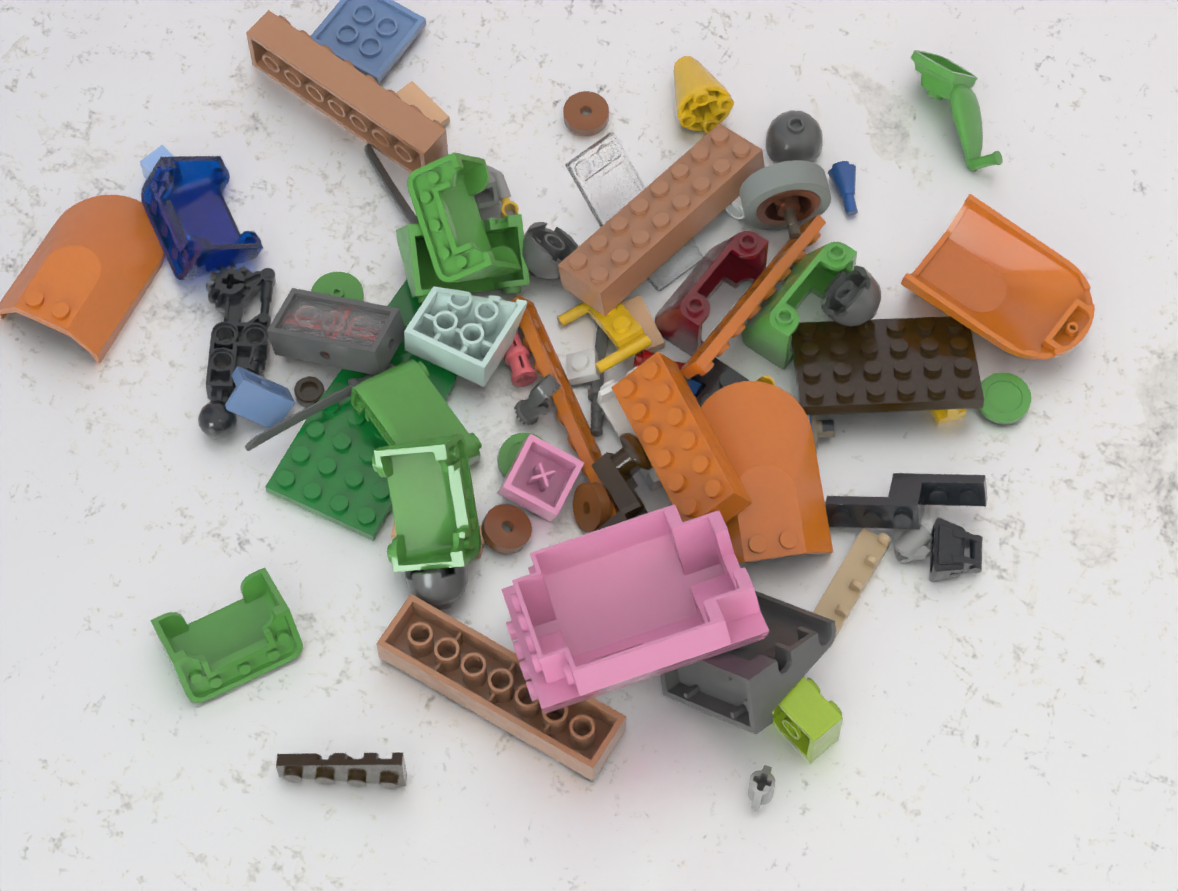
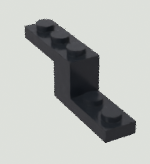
[825,473,988,529]

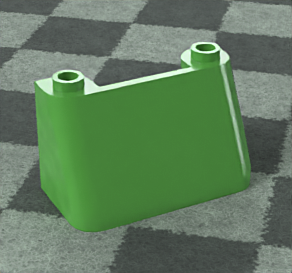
[407,152,521,283]
[396,214,530,303]
[742,242,857,370]
[351,359,482,466]
[372,434,481,572]
[150,567,303,703]

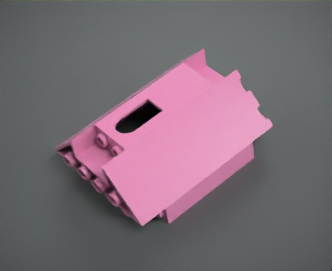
[501,504,769,714]

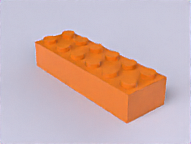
[611,352,752,523]

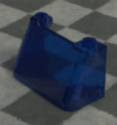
[141,156,263,280]

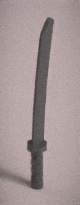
[364,143,419,224]
[588,325,608,437]
[245,363,395,451]

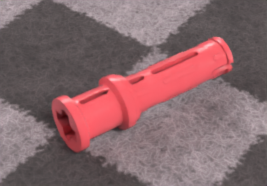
[504,329,538,387]

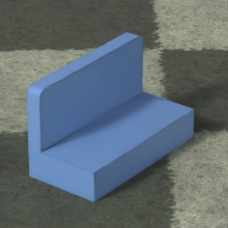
[225,366,295,428]

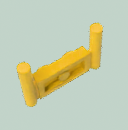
[557,302,652,374]

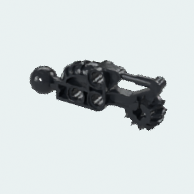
[198,263,276,439]

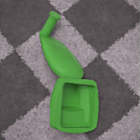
[911,50,1003,171]

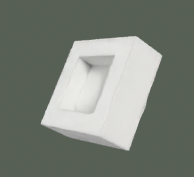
[566,348,600,386]

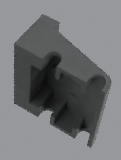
[660,591,836,734]

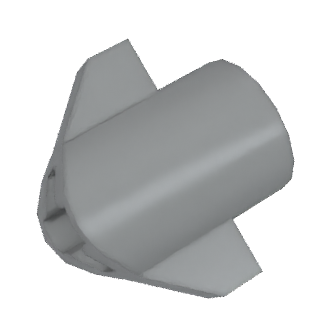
[894,524,932,563]
[748,765,775,810]

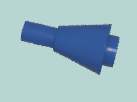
[828,161,858,216]

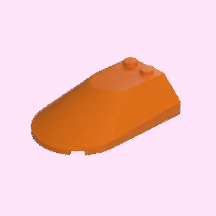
[901,194,1095,360]
[0,195,167,363]
[701,381,833,564]

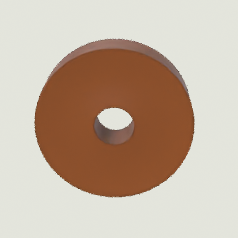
[563,91,609,136]
[573,482,611,532]
[481,504,532,554]

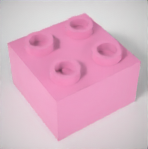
[497,434,584,522]

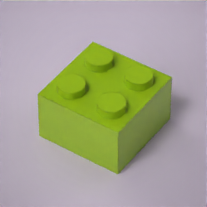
[772,677,843,763]

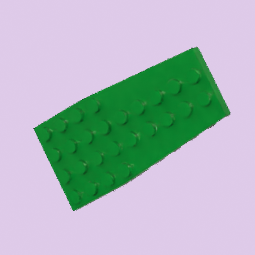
[265,279,458,541]

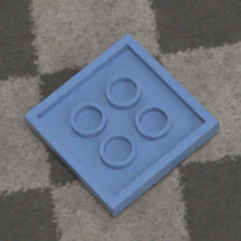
[311,0,426,84]

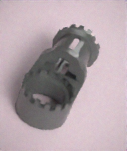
[514,374,561,425]

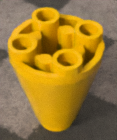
[673,56,734,133]

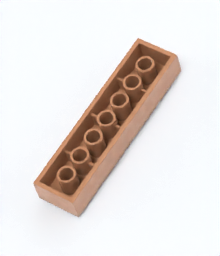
[246,10,448,173]
[558,123,765,316]
[376,594,626,781]

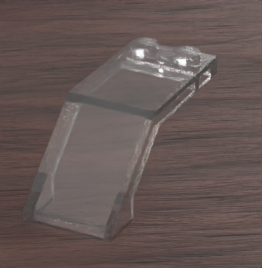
[565,133,704,291]

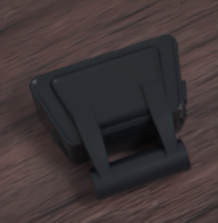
[929,518,983,582]

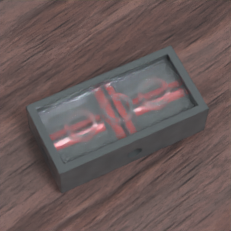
[267,288,405,375]

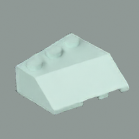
[404,286,527,387]

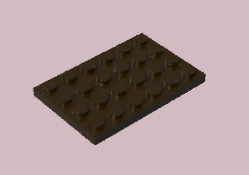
[791,316,984,415]

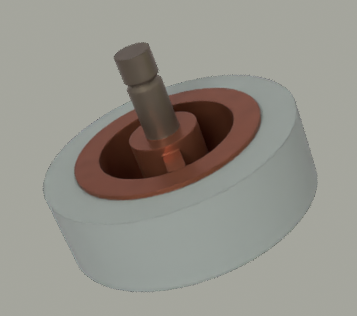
[739,160,831,239]

